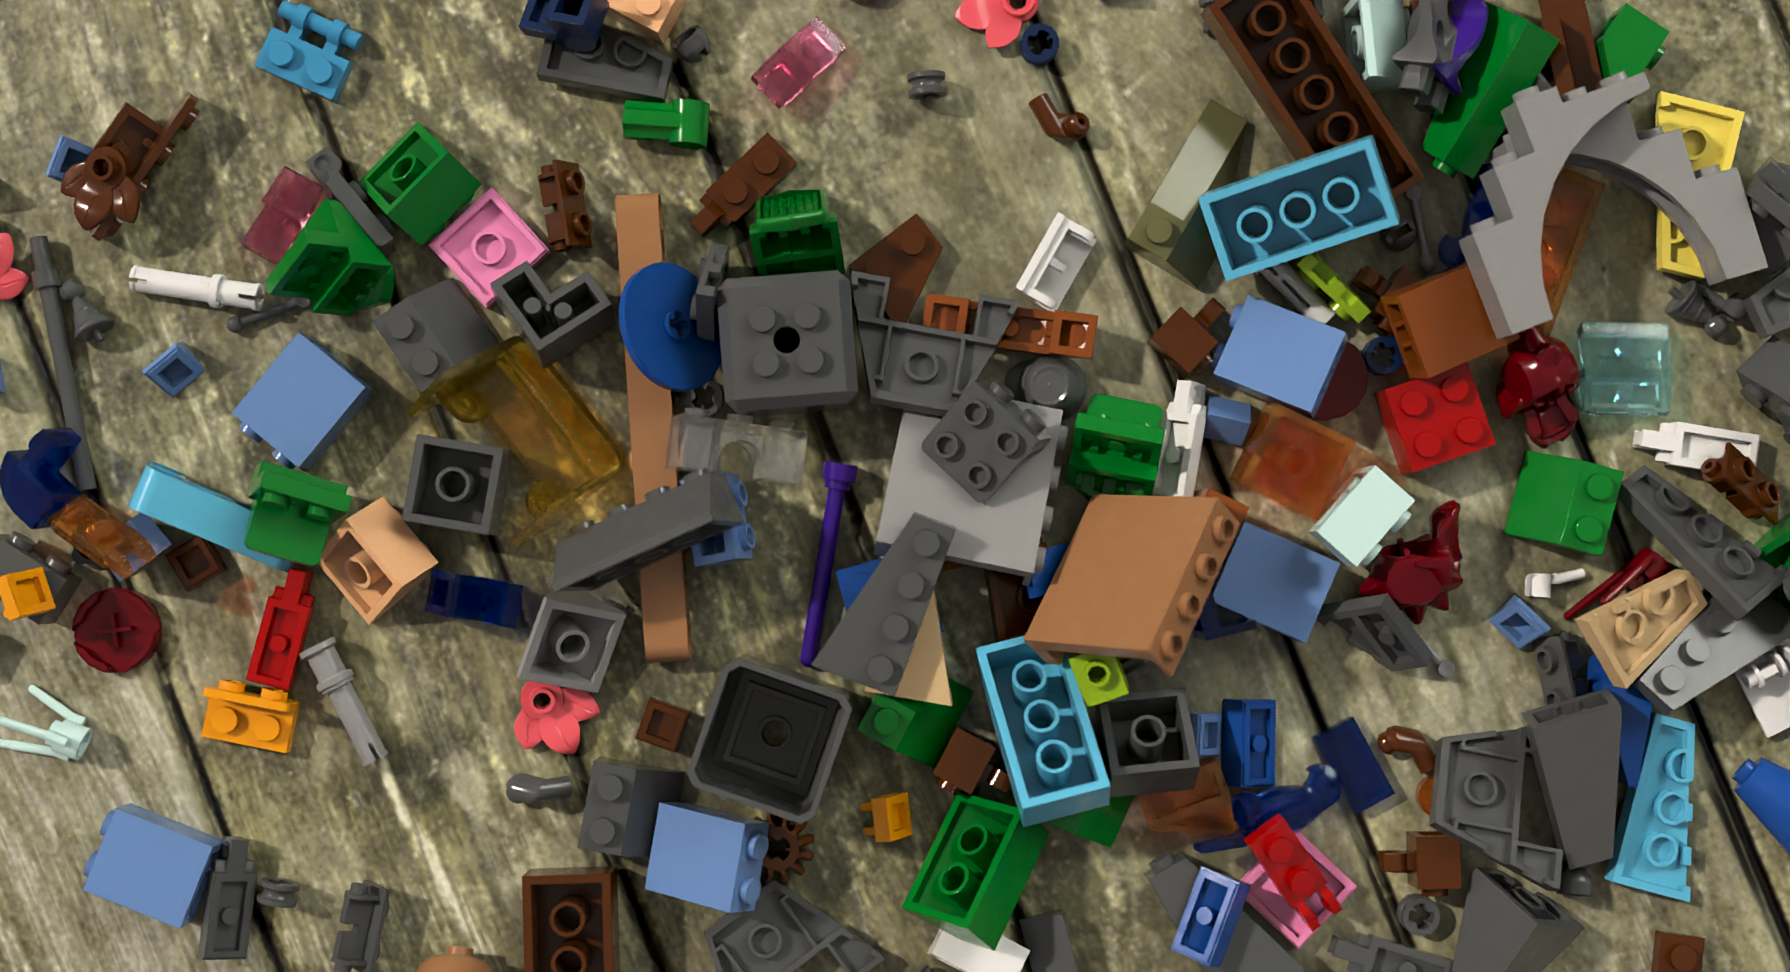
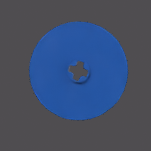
[619,262,722,392]

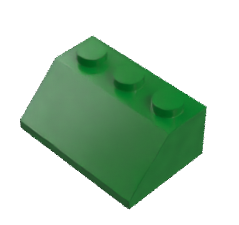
[902,792,1049,951]

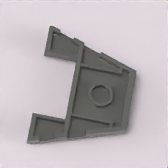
[850,271,1019,417]
[1429,727,1563,892]
[704,878,885,972]

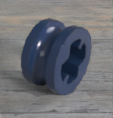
[1020,23,1059,66]
[1361,336,1403,376]

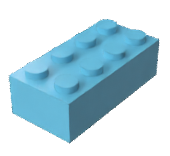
[1198,134,1400,282]
[975,635,1110,827]

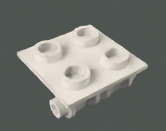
[1734,638,1790,738]

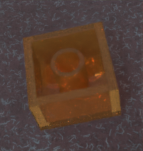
[1229,401,1356,520]

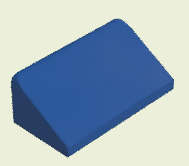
[1221,699,1276,788]
[1170,866,1250,967]

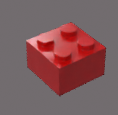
[1373,362,1496,474]

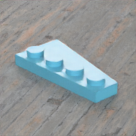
[1604,712,1695,902]

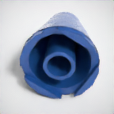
[1732,757,1790,856]

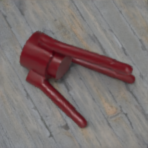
[1563,548,1670,620]

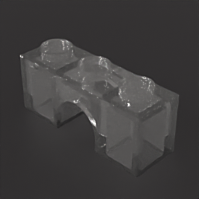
[665,408,808,486]

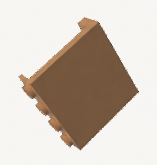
[1023,494,1240,676]

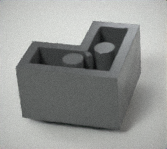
[490,261,616,369]
[1736,335,1790,445]

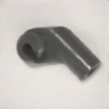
[506,773,572,804]

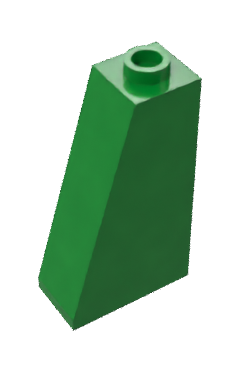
[1421,1,1560,179]

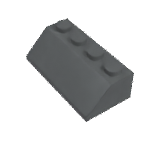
[553,468,744,591]

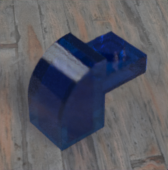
[0,428,82,530]
[425,568,524,629]

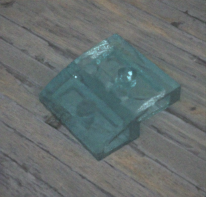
[1577,322,1672,416]

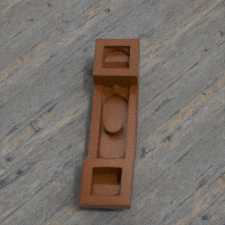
[922,293,1099,359]

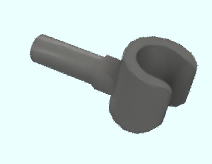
[1693,280,1747,323]

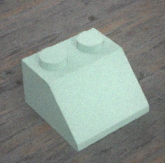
[1341,0,1411,93]

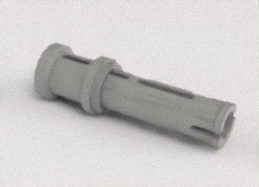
[299,636,389,767]

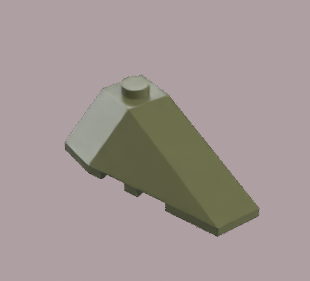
[1123,99,1248,290]

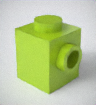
[1068,652,1129,708]

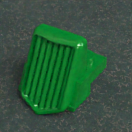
[749,189,846,276]
[265,199,395,316]
[1066,394,1165,501]
[244,461,352,566]

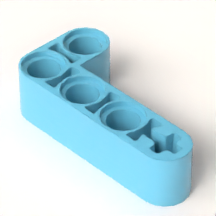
[128,461,295,572]

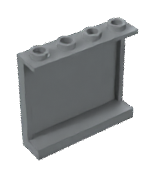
[874,400,1068,586]

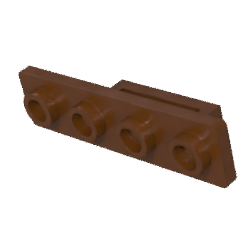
[1538,0,1602,96]
[83,92,200,241]

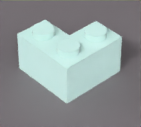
[1308,465,1415,567]

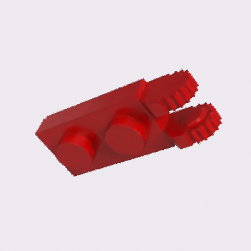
[1243,813,1342,932]

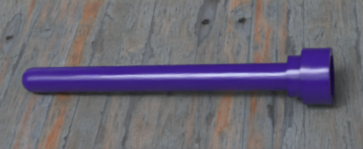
[800,461,858,668]

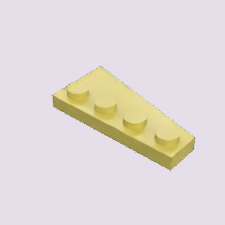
[1655,91,1745,280]

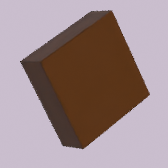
[165,536,228,592]
[635,697,692,753]

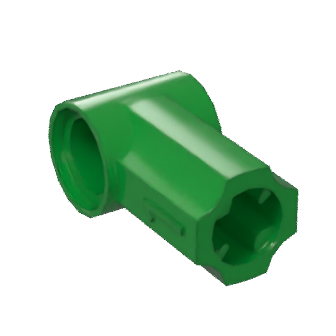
[622,99,710,149]

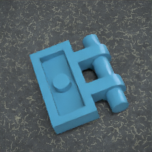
[254,0,364,103]

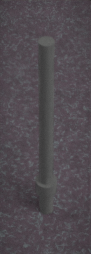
[29,236,97,492]

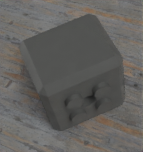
[716,270,860,418]
[687,654,854,824]

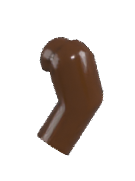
[1377,725,1435,774]

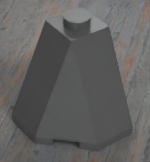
[1451,867,1584,972]

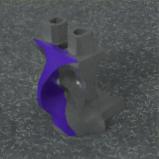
[1392,0,1489,114]

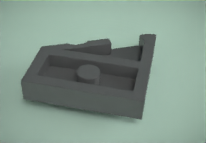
[1316,593,1433,671]

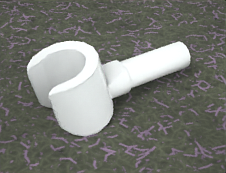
[1524,568,1585,598]

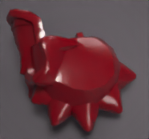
[1496,326,1580,449]
[1359,500,1463,625]

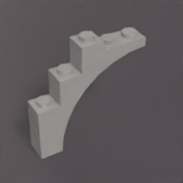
[1458,71,1651,340]
[1491,89,1768,286]

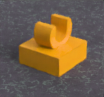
[0,567,56,621]
[860,792,913,842]

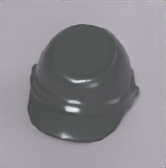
[1005,355,1088,420]

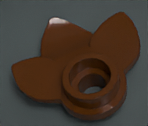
[61,146,140,231]

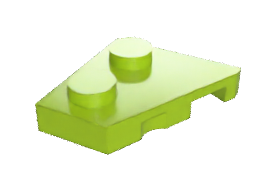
[1297,252,1371,324]

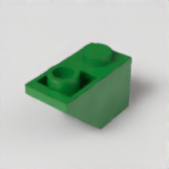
[1594,3,1669,104]

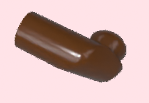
[1028,93,1090,142]

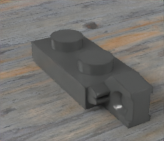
[305,147,396,258]
[198,836,257,960]
[1327,932,1453,972]

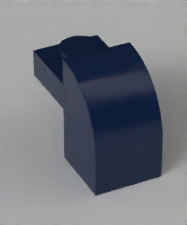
[519,0,609,52]

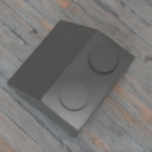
[372,278,503,397]
[577,756,685,857]

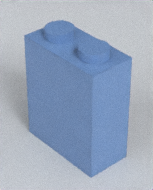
[1211,294,1348,420]
[232,332,376,470]
[1206,521,1341,643]
[645,802,769,913]
[83,803,222,929]

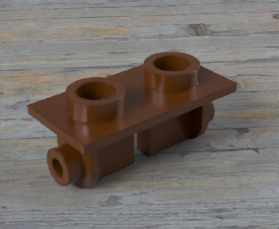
[538,159,592,252]
[1701,442,1781,525]

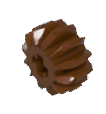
[753,813,815,883]

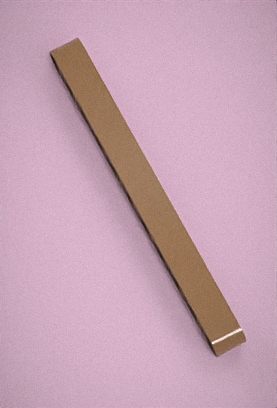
[615,192,692,664]

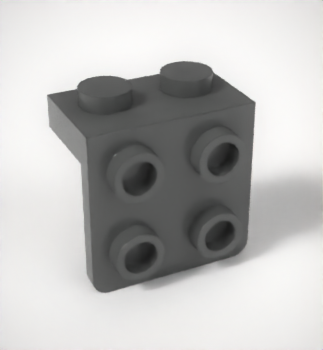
[922,379,1052,503]

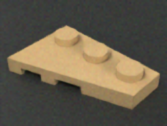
[1574,569,1708,689]
[865,589,953,706]

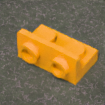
[201,679,301,753]

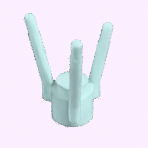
[0,685,92,762]

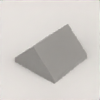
[516,591,626,693]

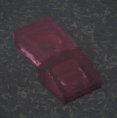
[751,16,847,110]
[241,166,323,265]

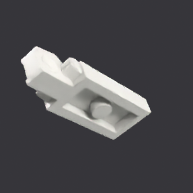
[1152,380,1206,497]
[1632,422,1761,471]

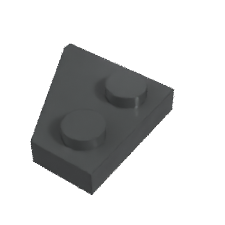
[690,243,729,341]

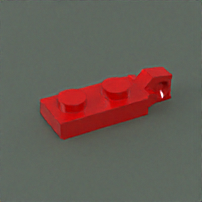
[246,567,315,691]

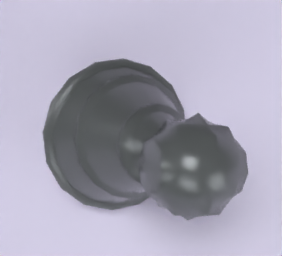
[60,280,115,343]
[1665,280,1728,337]

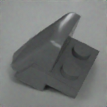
[1745,156,1790,275]

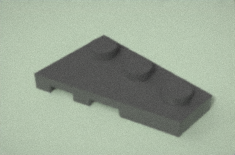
[537,24,674,103]

